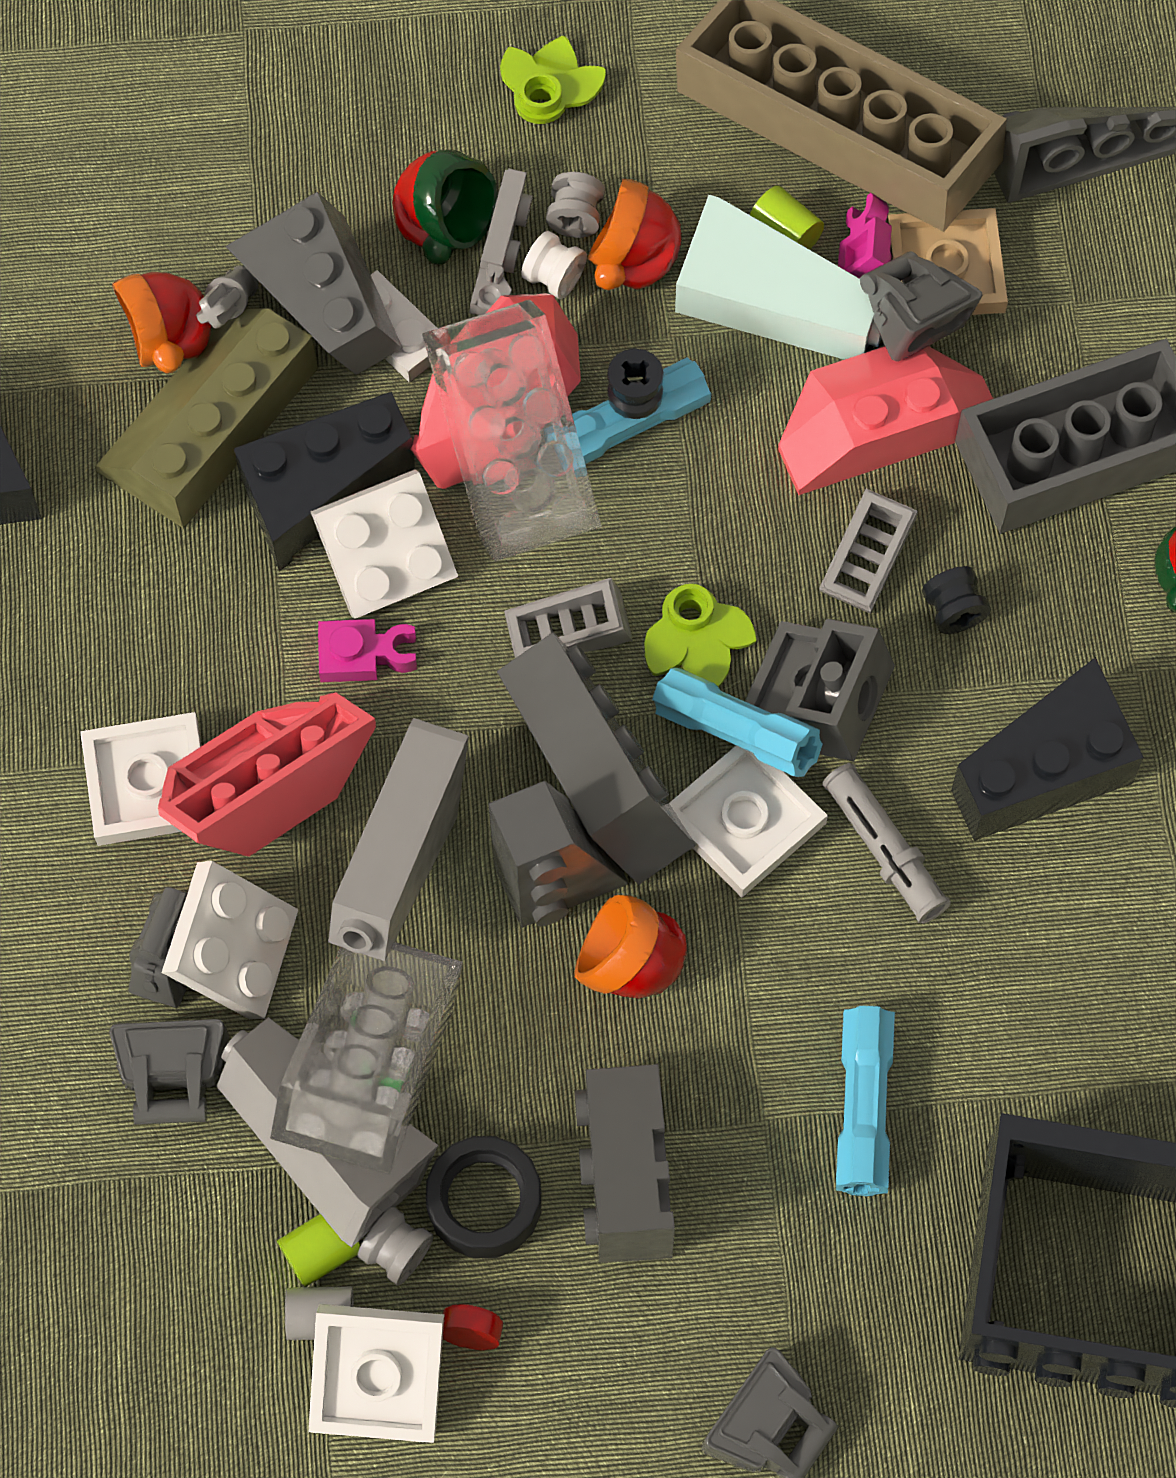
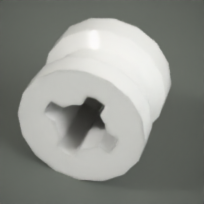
[521,231,587,299]

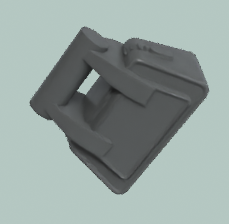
[860,251,983,362]
[128,887,188,1008]
[109,1019,229,1125]
[701,1347,839,1478]

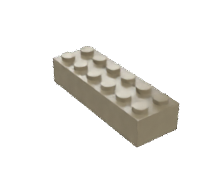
[676,0,1007,232]

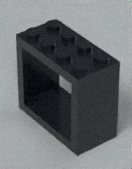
[958,1113,1176,1408]

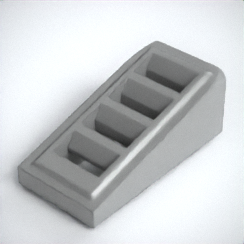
[819,488,917,614]
[504,578,633,658]

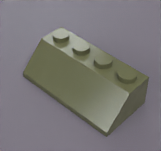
[95,308,318,528]

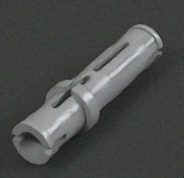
[822,763,951,924]

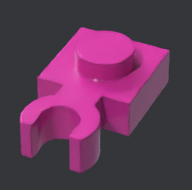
[838,193,892,279]
[318,619,417,683]

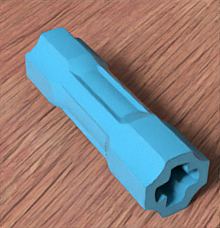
[543,357,711,474]
[652,668,823,777]
[836,1006,895,1196]

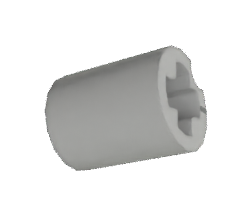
[285,1287,354,1340]

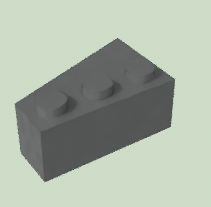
[225,192,402,375]
[488,781,629,928]
[574,1064,675,1263]

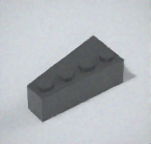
[497,632,696,885]

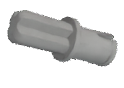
[196,265,258,329]

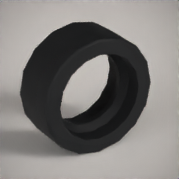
[426,1136,542,1259]

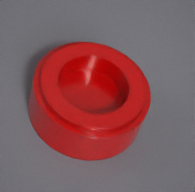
[442,1304,503,1350]

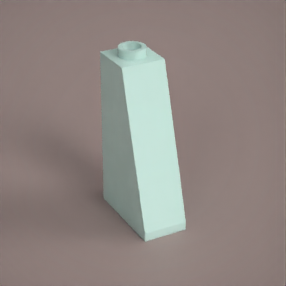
[675,195,882,360]

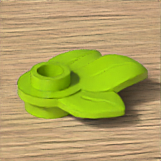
[500,36,606,124]
[644,584,756,688]

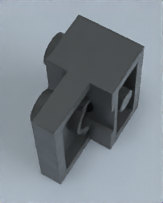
[745,618,895,762]

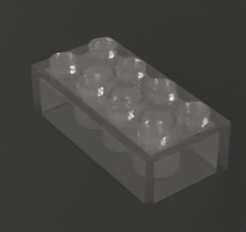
[422,299,602,562]
[270,942,463,1175]

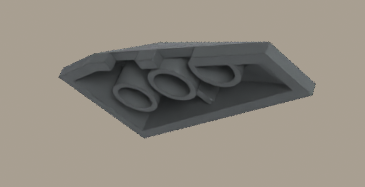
[994,107,1176,203]

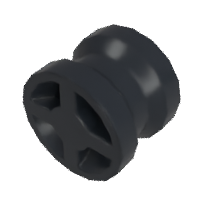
[607,348,664,419]
[922,566,991,634]

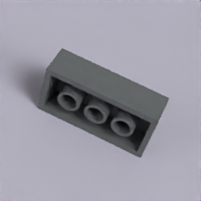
[955,338,1176,534]

